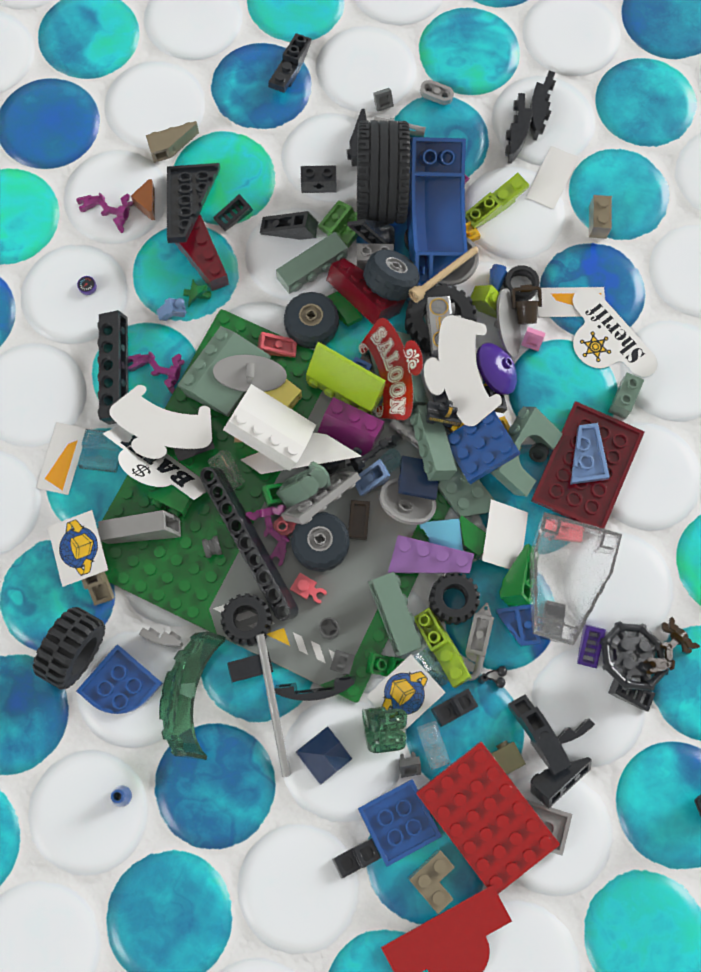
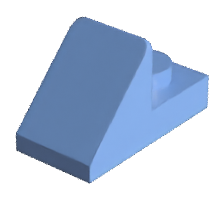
[355,459,390,496]

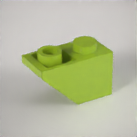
[470,285,499,319]

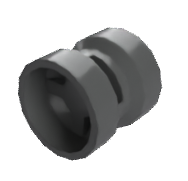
[319,617,339,640]

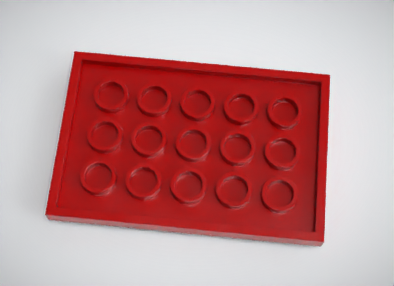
[416,741,560,894]

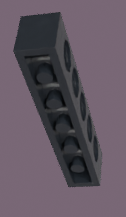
[97,310,128,425]

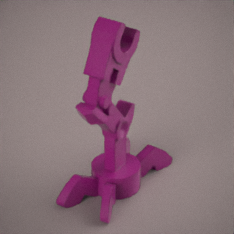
[76,192,133,233]
[128,351,185,394]
[246,505,290,566]

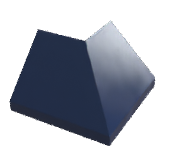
[296,726,352,785]

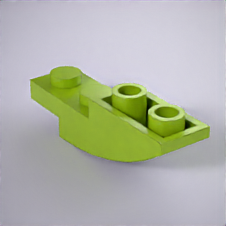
[465,173,530,228]
[414,607,472,688]

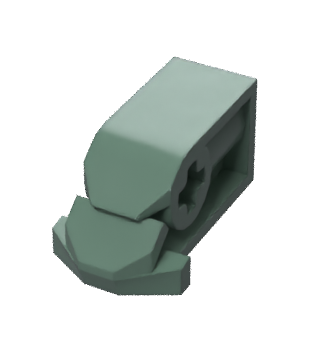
[276,461,331,508]

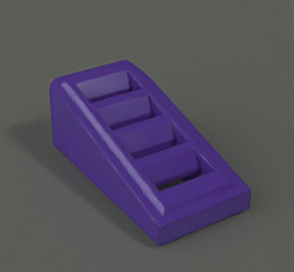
[577,624,606,669]

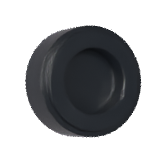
[529,443,549,462]

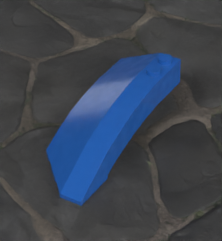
[407,137,468,286]

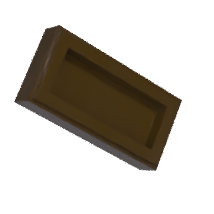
[348,500,370,540]

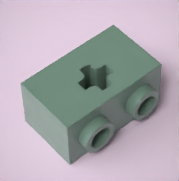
[608,372,644,419]

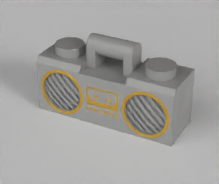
[426,296,461,357]

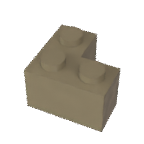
[408,849,455,914]

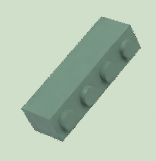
[276,232,348,294]
[410,405,457,481]
[368,572,422,656]

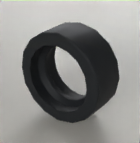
[503,265,540,302]

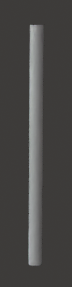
[256,634,290,777]

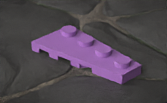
[388,535,474,574]

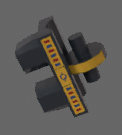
[426,400,462,428]

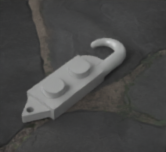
[466,603,494,681]

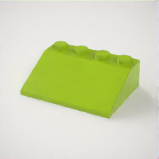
[306,342,386,415]

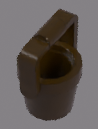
[511,285,542,325]

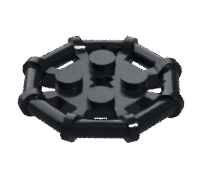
[599,621,669,692]

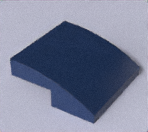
[398,455,438,500]

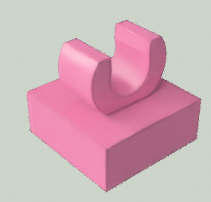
[521,327,545,351]

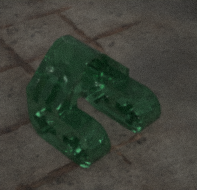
[362,706,407,753]

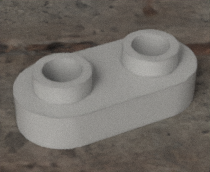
[420,80,454,105]

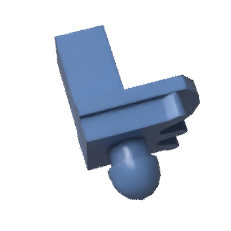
[156,298,187,321]

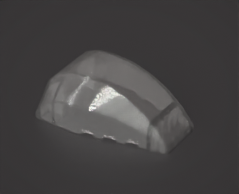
[530,512,622,646]

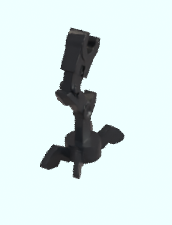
[346,433,403,474]

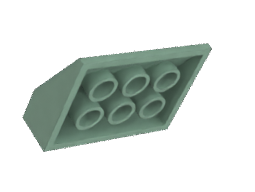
[178,326,271,417]

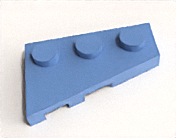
[570,423,610,484]

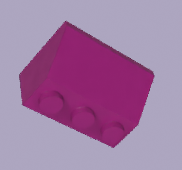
[317,397,384,456]

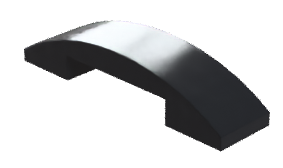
[274,676,356,701]

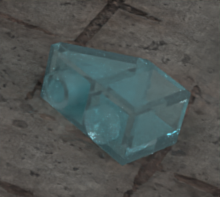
[414,647,449,687]

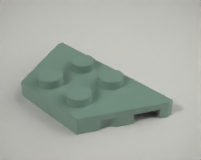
[438,456,495,518]

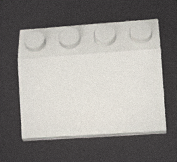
[223,384,316,471]

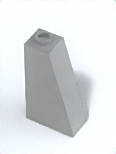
[97,510,181,544]

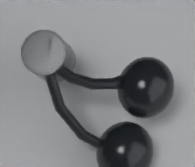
[478,666,507,688]

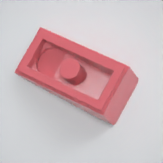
[257,332,297,358]

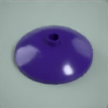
[476,343,517,396]

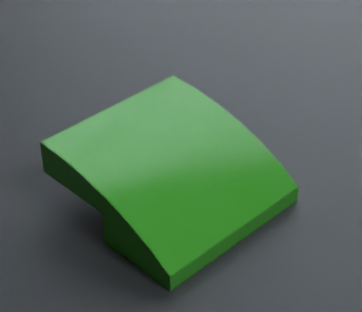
[318,200,359,248]

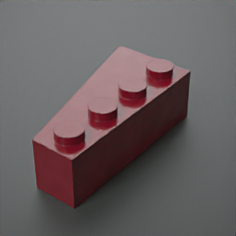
[175,214,229,291]
[326,258,406,325]

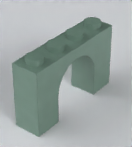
[490,406,563,497]

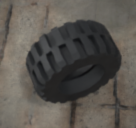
[405,283,477,356]
[33,607,106,689]

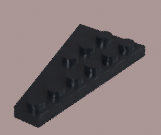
[167,163,220,243]

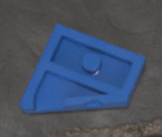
[496,604,541,647]

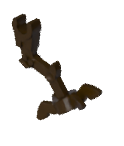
[643,617,700,675]

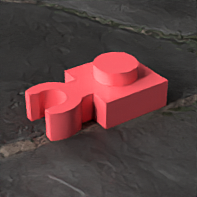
[290,573,327,604]

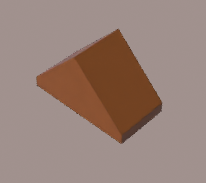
[131,179,155,220]

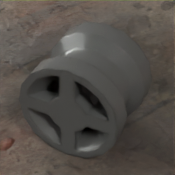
[202,536,222,559]

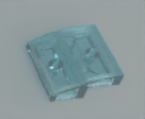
[78,429,122,473]

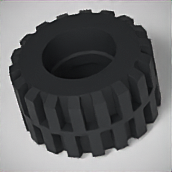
[429,572,480,625]
[220,593,273,646]

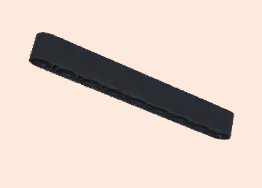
[200,467,299,621]

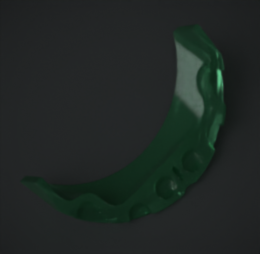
[159,631,226,760]

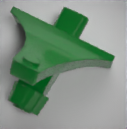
[183,279,211,308]

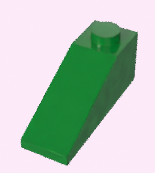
[499,544,538,607]

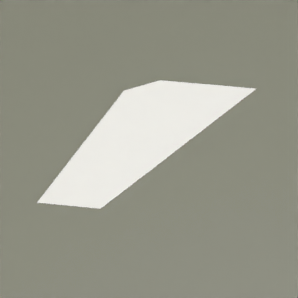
[241,433,362,474]

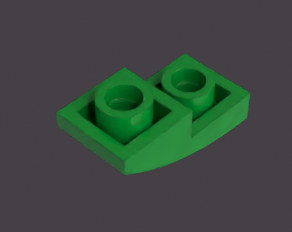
[327,291,362,327]
[366,652,405,677]

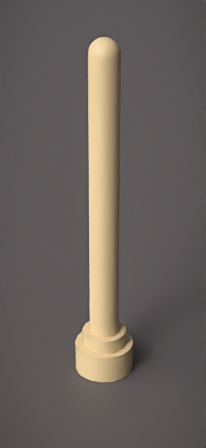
[409,247,479,303]

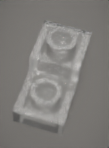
[417,720,451,770]

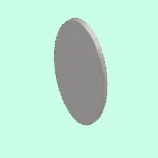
[494,288,521,357]
[213,355,287,392]

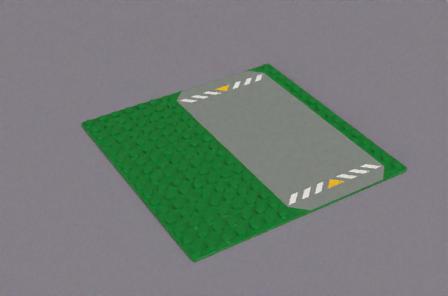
[97,309,451,703]

